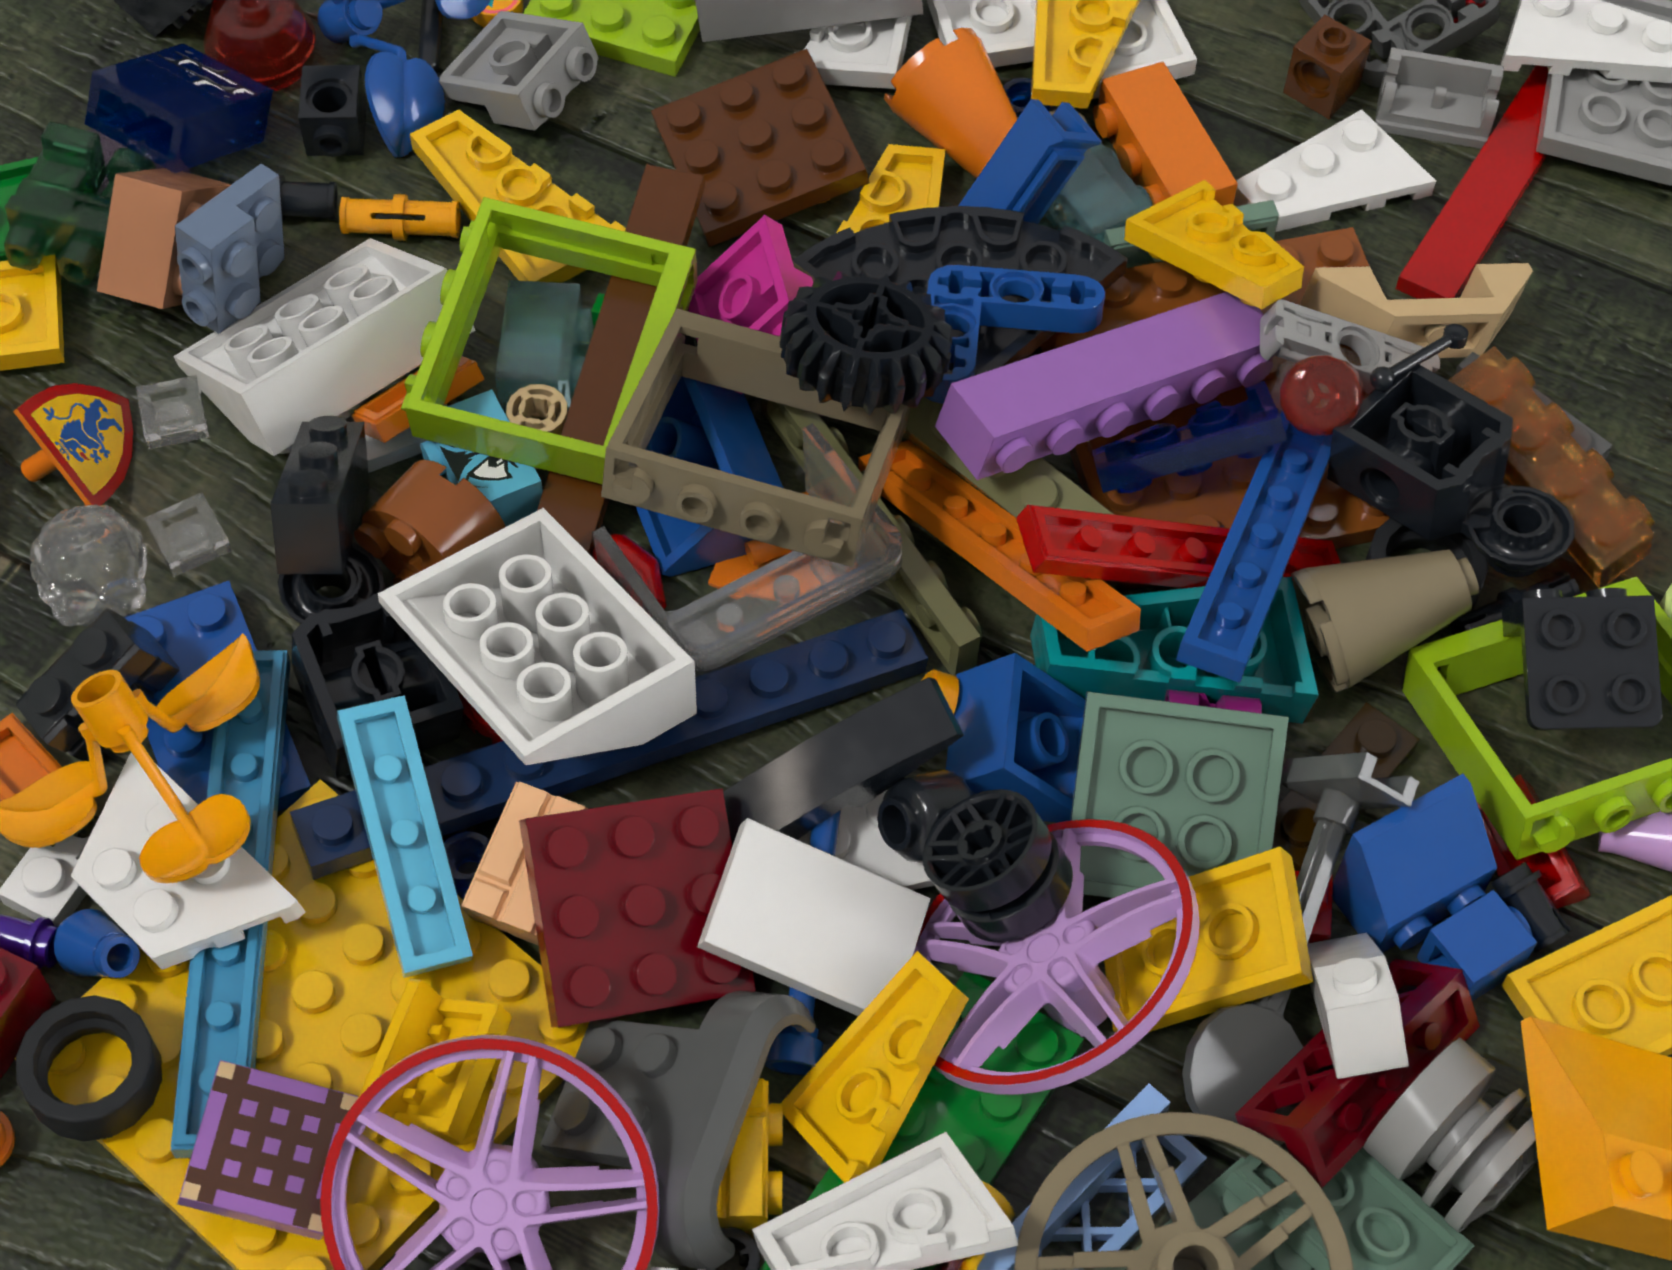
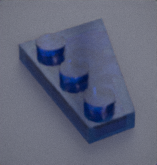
[1092,381,1287,493]

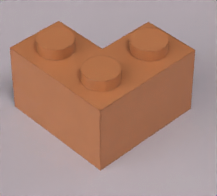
[97,168,232,309]

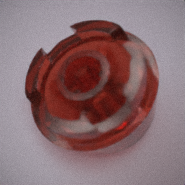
[204,0,316,92]

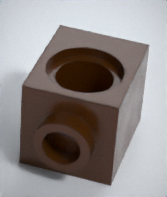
[1283,14,1372,119]

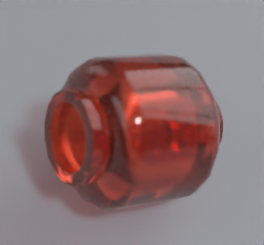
[1280,355,1365,436]

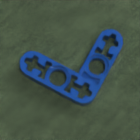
[925,265,1105,404]

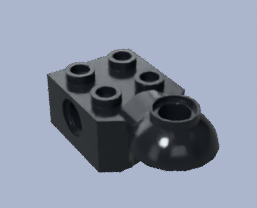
[1327,364,1574,577]
[277,542,464,779]

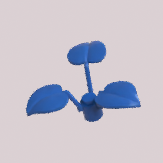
[318,0,491,158]

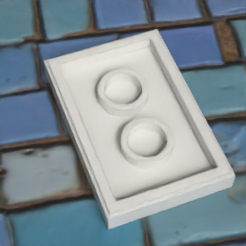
[697,818,931,1016]

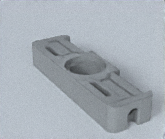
[1260,299,1440,394]

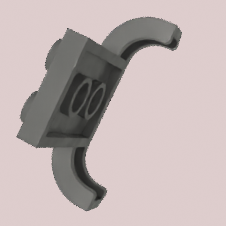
[540,991,816,1270]

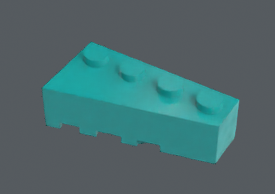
[1030,576,1319,724]

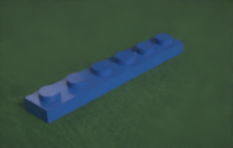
[1176,411,1333,683]

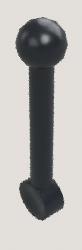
[1370,324,1469,391]

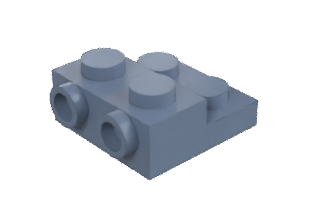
[175,163,285,334]

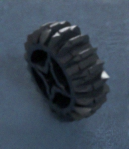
[779,270,952,416]

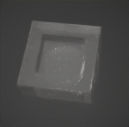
[136,375,210,449]
[144,492,232,577]

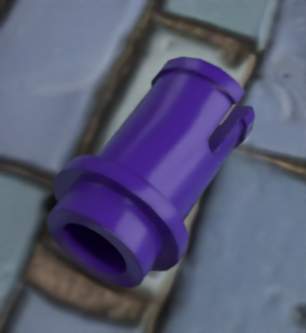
[0,914,58,970]

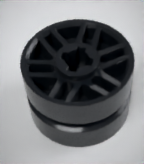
[922,789,1073,942]

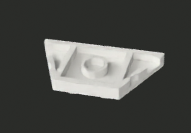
[71,752,306,970]

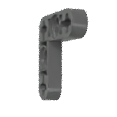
[1298,0,1501,88]

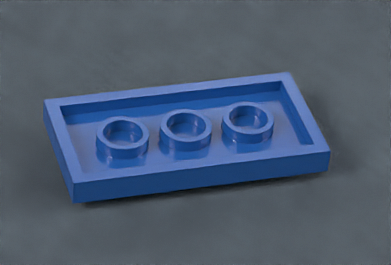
[125,581,311,812]

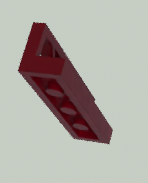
[1235,959,1480,1189]

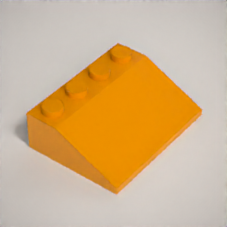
[1520,1016,1672,1261]

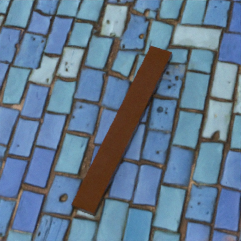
[537,164,705,556]

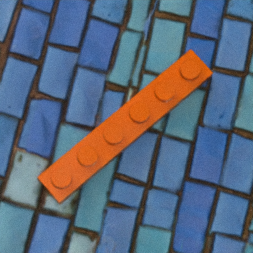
[858,440,1141,652]

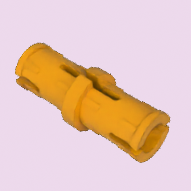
[339,194,461,241]

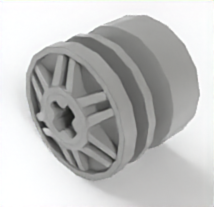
[1363,1038,1538,1233]

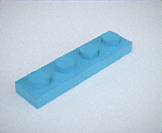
[337,695,473,978]

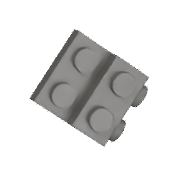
[438,10,599,131]

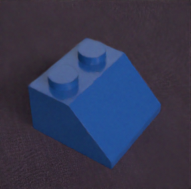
[946,653,1085,823]
[1332,774,1497,953]

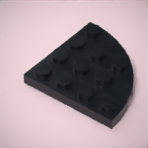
[792,206,1128,375]

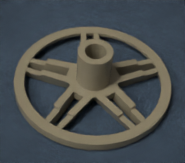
[1014,1112,1353,1270]

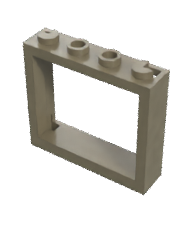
[601,308,911,567]

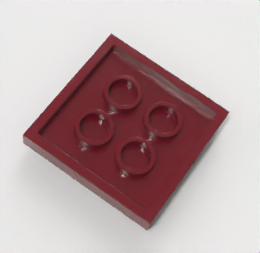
[519,788,756,1028]

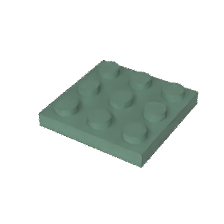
[1070,691,1289,898]

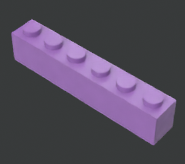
[935,292,1274,480]

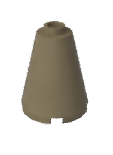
[1290,550,1479,693]

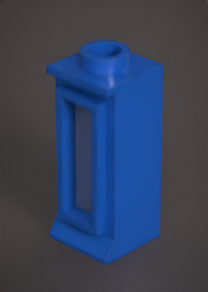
[958,99,1102,224]

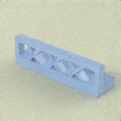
[977,1083,1207,1270]

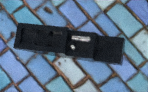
[723,677,964,846]

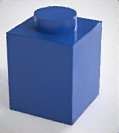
[1416,890,1538,1001]

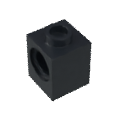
[298,65,367,157]

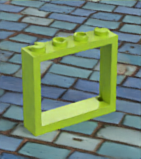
[401,197,698,484]
[1402,576,1672,860]

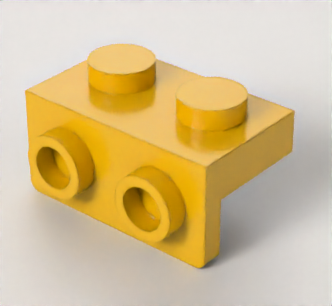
[359,979,513,1145]

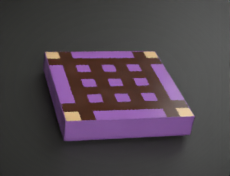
[177,1060,359,1240]

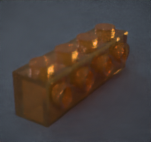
[1448,346,1655,588]

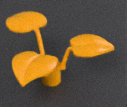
[0,633,260,884]

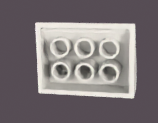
[173,238,475,456]
[378,508,697,765]

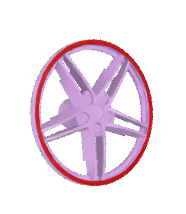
[913,819,1200,1095]
[320,1035,660,1270]

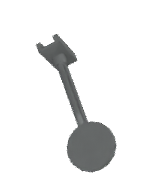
[1182,752,1419,1124]

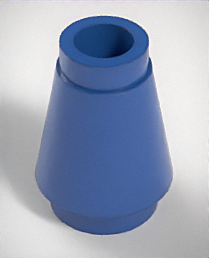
[54,909,140,978]

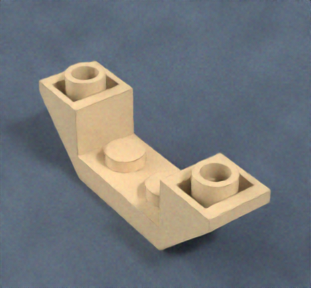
[1300,263,1533,358]

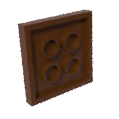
[651,49,869,247]

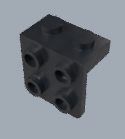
[1502,588,1662,731]

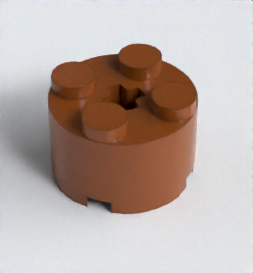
[354,460,506,585]

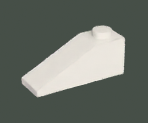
[1307,933,1409,1079]

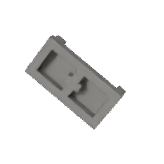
[1375,47,1504,149]

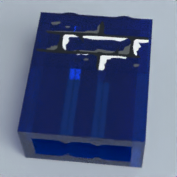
[85,43,273,173]

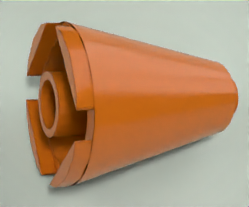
[884,27,1018,179]

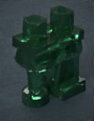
[4,121,156,286]

